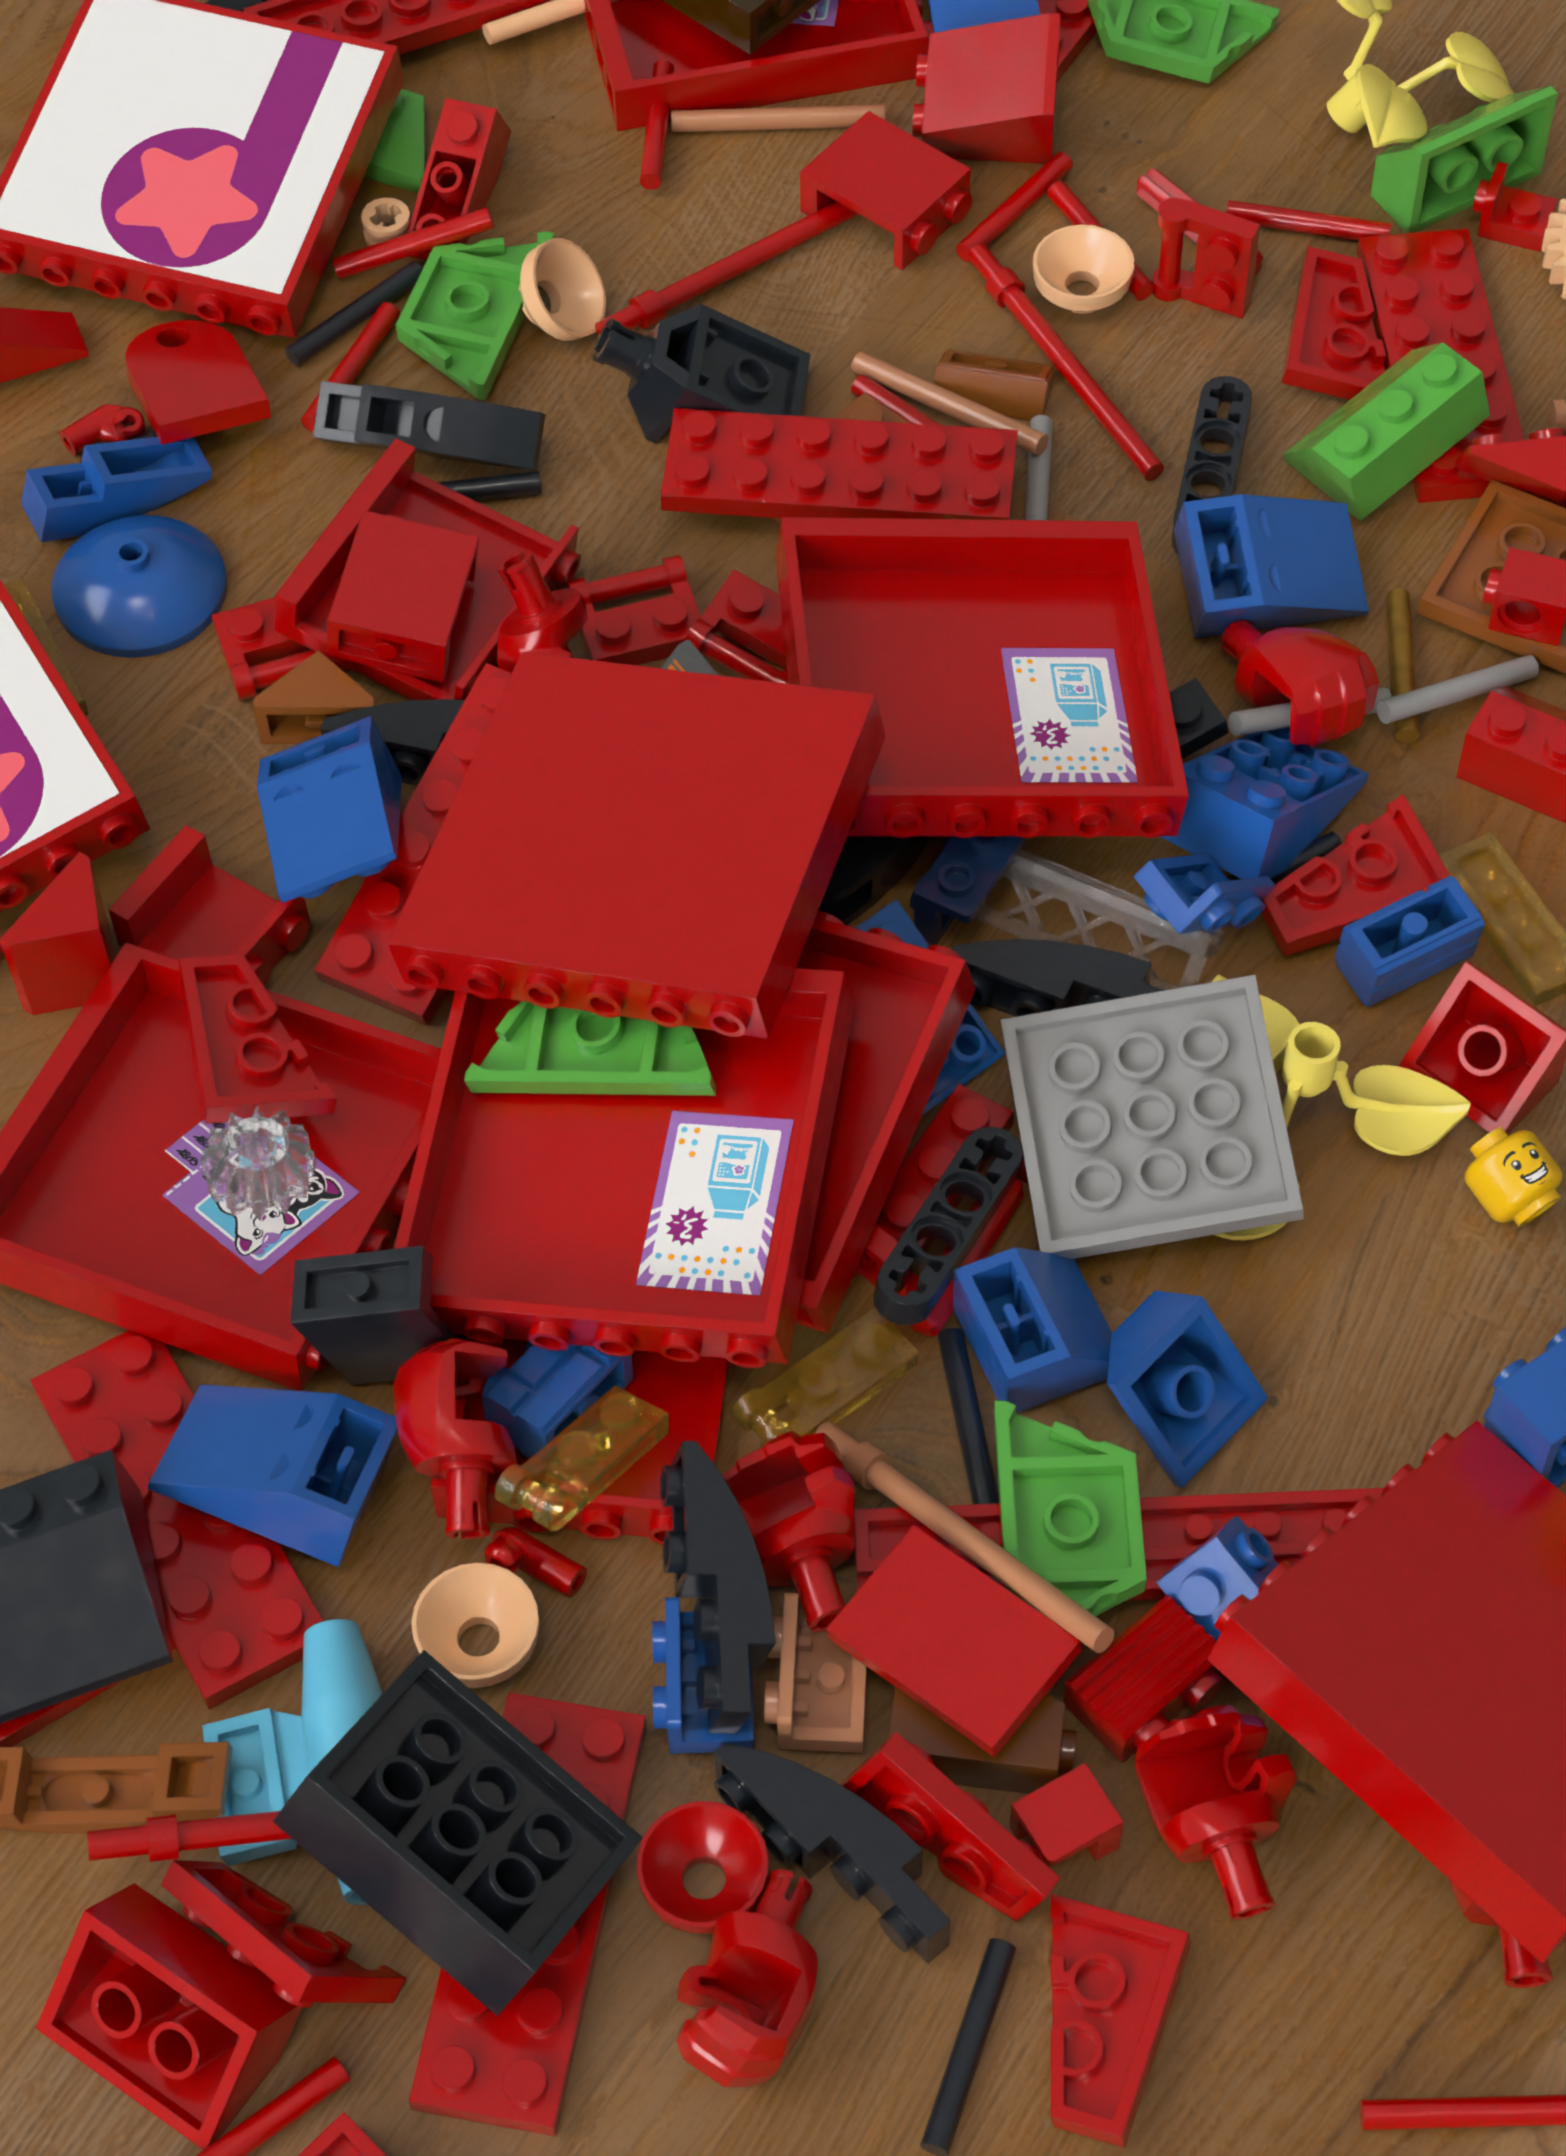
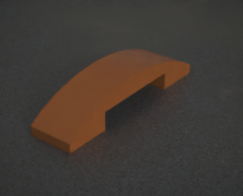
[0,1742,233,1834]

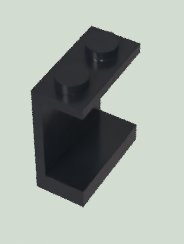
[290,1246,475,1385]

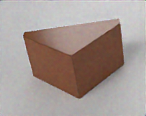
[253,650,375,744]

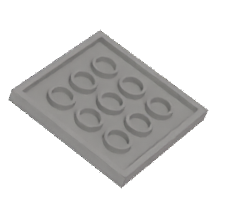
[1001,975,1304,1259]

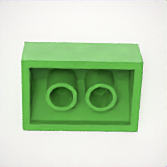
[1370,86,1558,233]
[1284,342,1490,521]

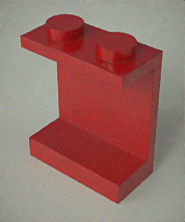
[800,111,972,270]
[327,510,479,683]
[108,825,311,986]

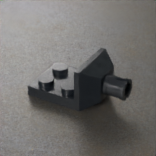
[593,304,811,444]

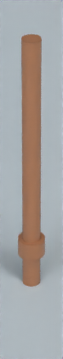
[815,1421,1114,1653]

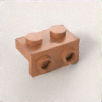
[764,1593,867,1753]

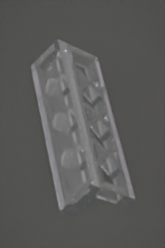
[974,848,1225,990]

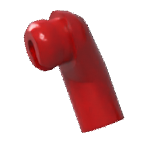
[59,404,145,456]
[484,1527,587,1598]

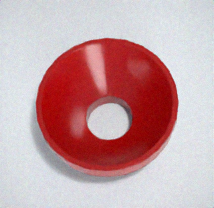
[637,1801,768,1934]

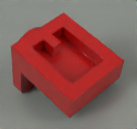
[1472,162,1558,252]

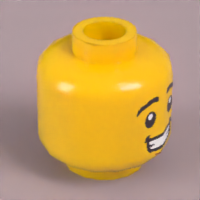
[1464,1127,1563,1227]

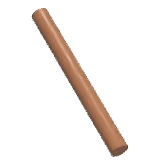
[671,104,885,133]
[851,351,1049,456]

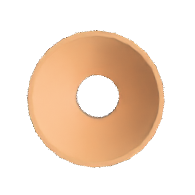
[1033,225,1134,314]
[519,238,606,341]
[411,1563,540,1688]

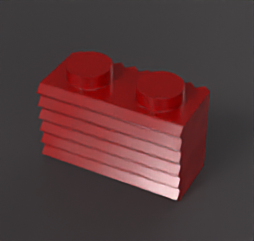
[1063,1595,1224,1763]

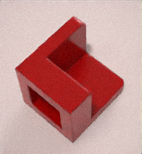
[1009,1763,1124,1866]

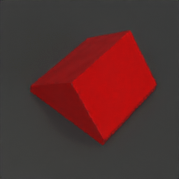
[0,852,115,1015]
[1398,961,1566,1135]

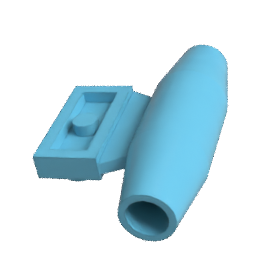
[202,1619,383,1905]

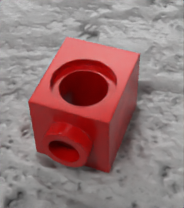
[1482,547,1566,646]

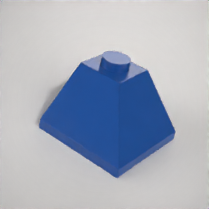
[1107,1290,1268,1487]

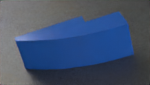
[21,437,212,543]

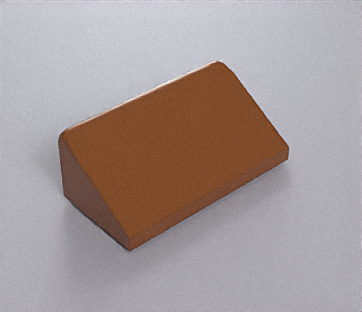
[934,349,1055,421]

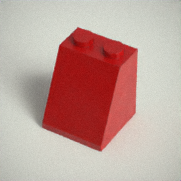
[912,13,1060,164]

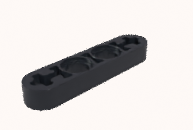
[1171,376,1252,555]
[873,1127,1023,1325]

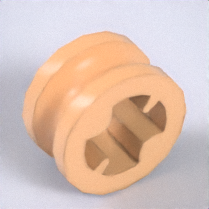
[361,197,411,246]

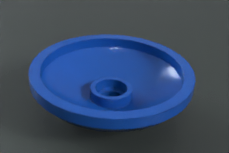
[51,515,227,658]

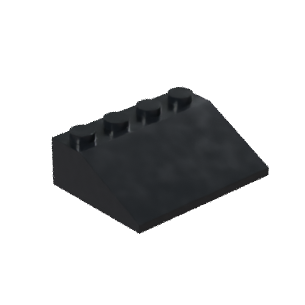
[0,1450,173,1724]
[273,1650,643,2016]

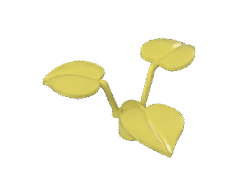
[1327,0,1514,148]
[1212,975,1471,1241]

